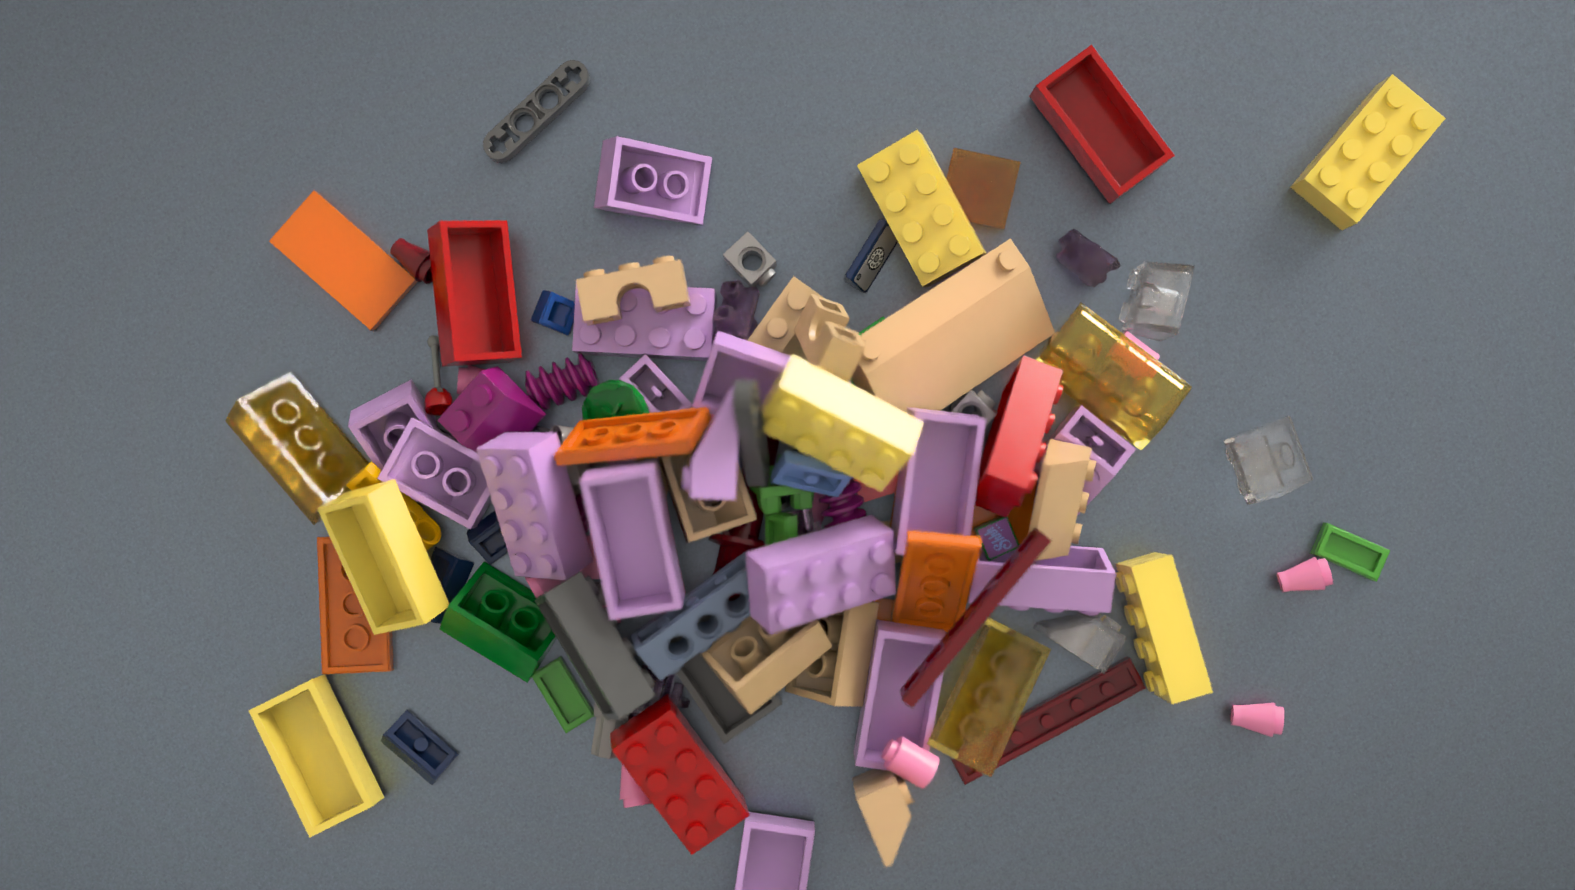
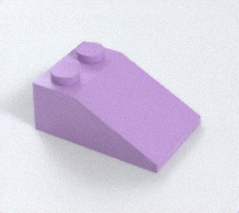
[594,136,712,225]
[348,379,442,502]
[682,387,738,500]
[377,417,491,529]

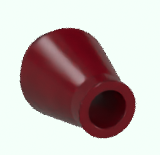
[390,238,433,284]

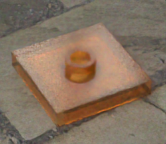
[946,148,1021,230]

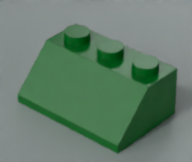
[439,562,557,683]

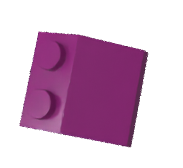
[438,366,547,452]

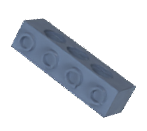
[630,552,750,681]

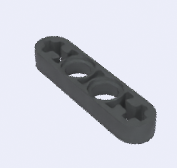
[483,60,590,163]
[732,379,770,488]

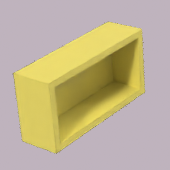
[1290,74,1446,230]
[857,130,987,287]
[761,355,923,492]
[317,479,449,635]
[1115,552,1213,704]
[249,674,385,838]

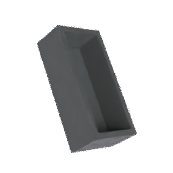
[534,572,656,720]
[669,614,782,744]

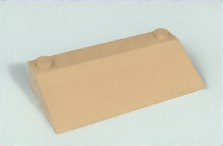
[851,238,1055,413]

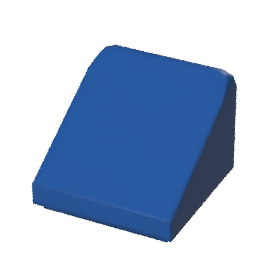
[531,290,575,336]

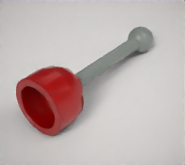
[424,335,453,416]

